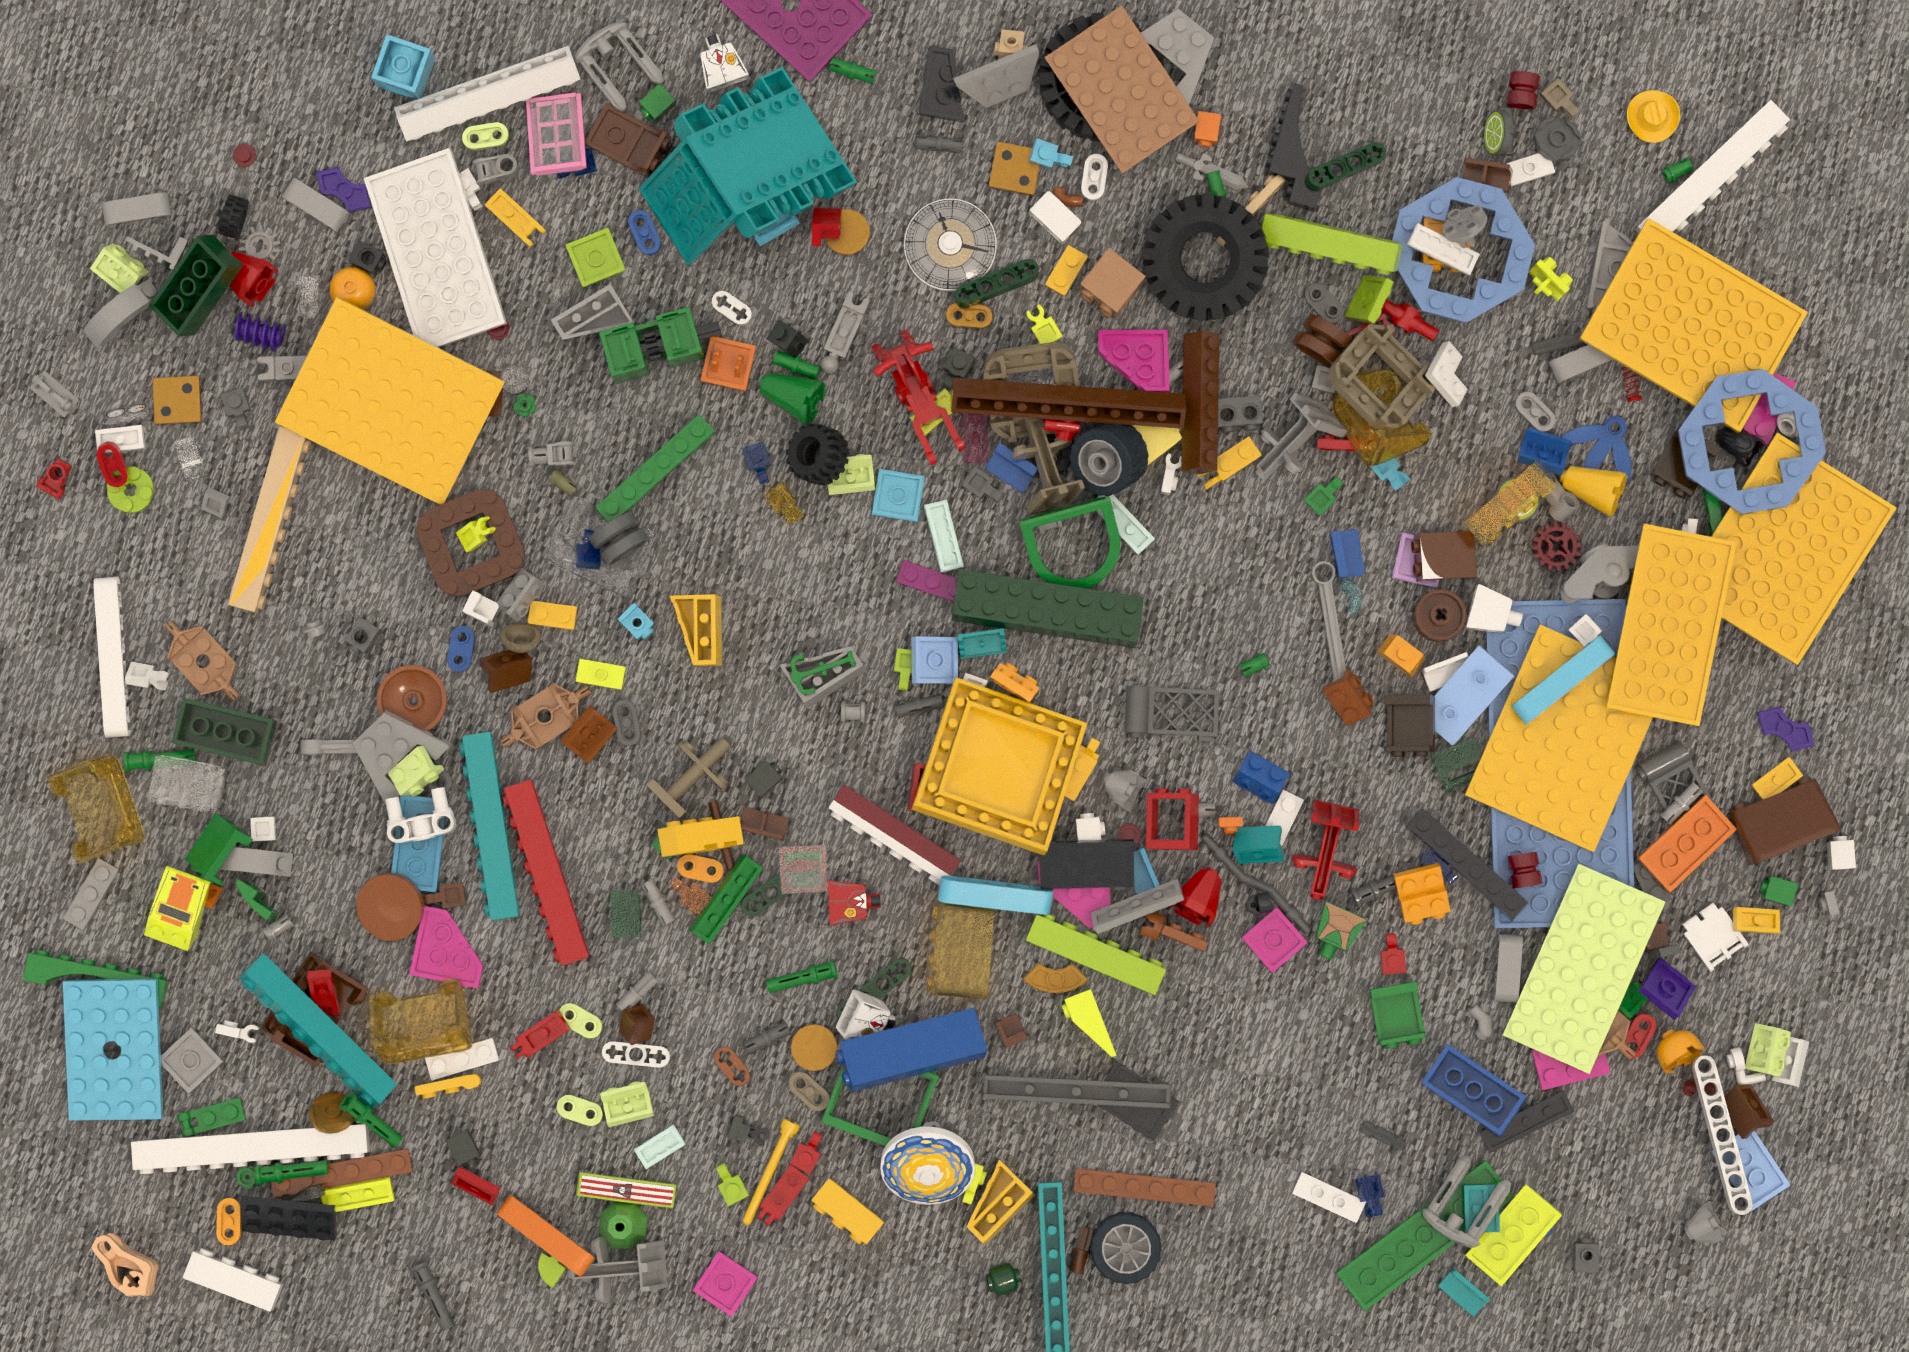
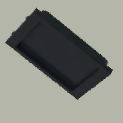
[1099,1061,1179,1141]

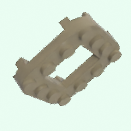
[1327,323,1435,435]
[983,342,1080,442]

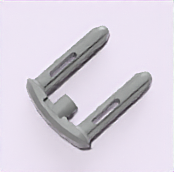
[574,21,664,111]
[1422,1155,1511,1248]

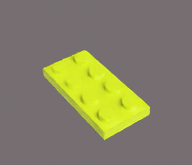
[1465,1184,1563,1287]

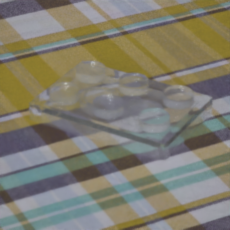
[147,754,226,814]

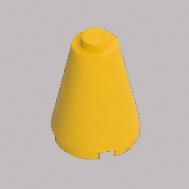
[1560,466,1627,517]

